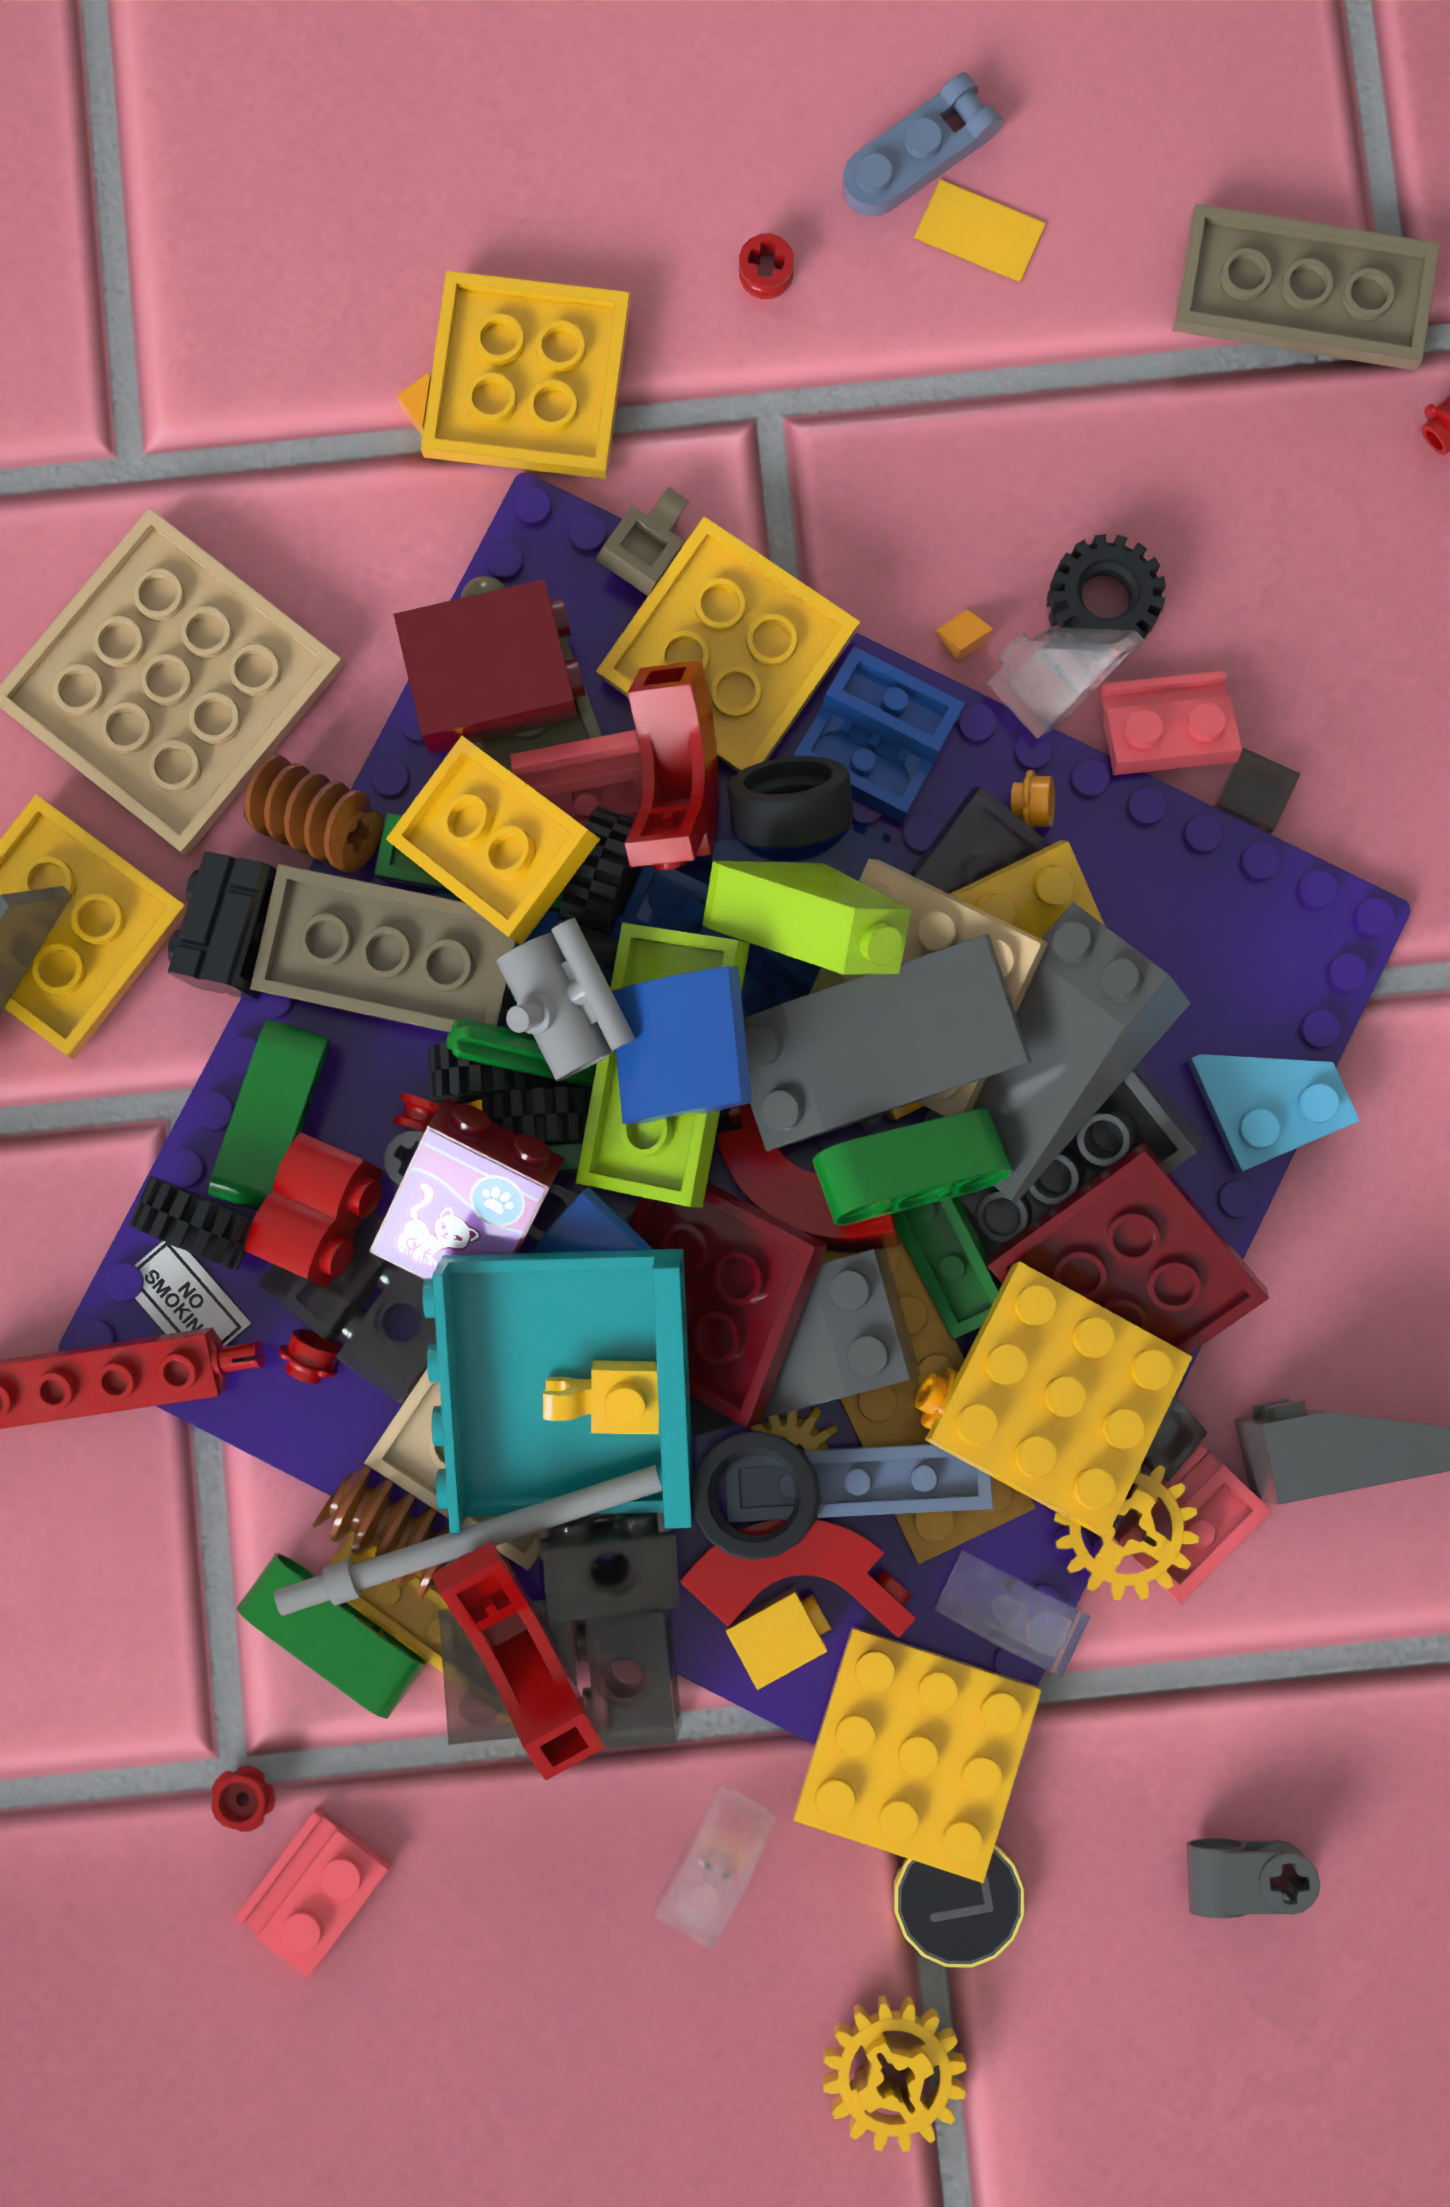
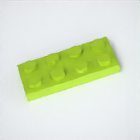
[576,923,750,1208]

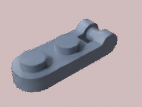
[842,72,1004,217]

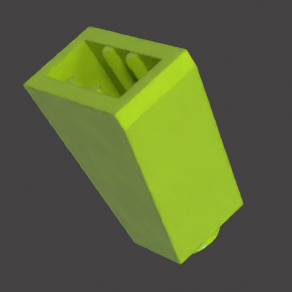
[702,861,912,975]

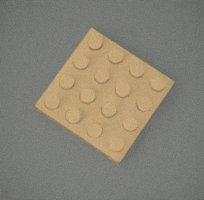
[0,508,345,857]

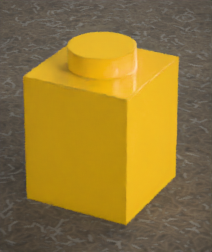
[725,1586,831,1690]

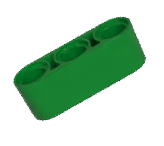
[208,1018,330,1211]
[812,1109,1013,1225]
[237,1553,427,1719]

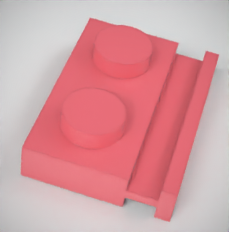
[1098,670,1242,775]
[510,730,642,826]
[1113,1444,1272,1606]
[233,1807,392,1978]

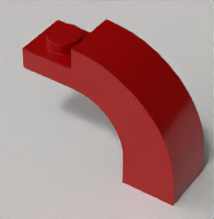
[624,660,719,870]
[717,1103,900,1252]
[679,1518,916,1638]
[431,1541,605,1780]

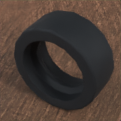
[727,756,854,849]
[691,1431,821,1560]

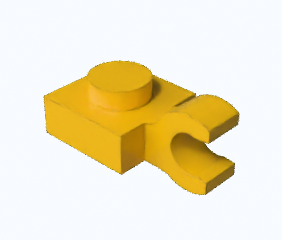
[543,1360,659,1434]

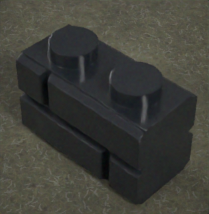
[167,851,277,1001]

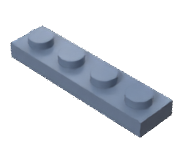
[725,1443,994,1522]

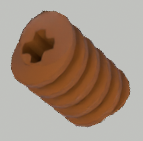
[244,755,384,872]
[313,1464,449,1601]

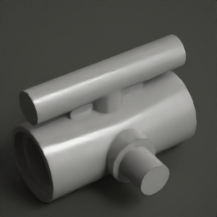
[496,918,636,1081]

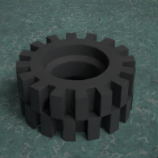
[1046,534,1166,659]
[560,806,639,933]
[428,1042,547,1104]
[482,1087,592,1145]
[129,1176,253,1270]

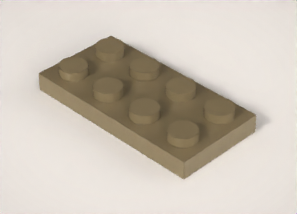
[1172,203,1440,371]
[250,864,520,1033]

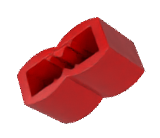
[244,1132,383,1288]

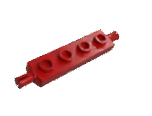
[0,1327,265,1429]

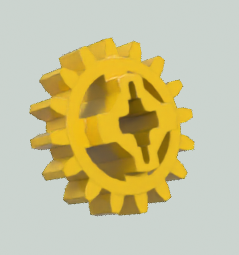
[1054,1465,1199,1601]
[822,1995,967,2152]

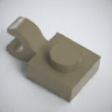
[596,487,689,596]

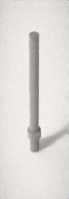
[274,1465,663,1616]

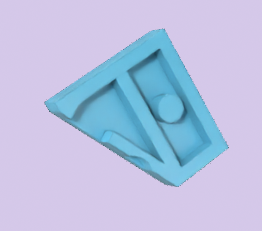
[1187,1054,1360,1173]

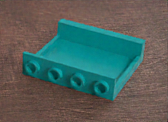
[423,1249,694,1533]

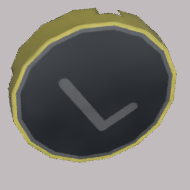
[893,1843,1024,1968]

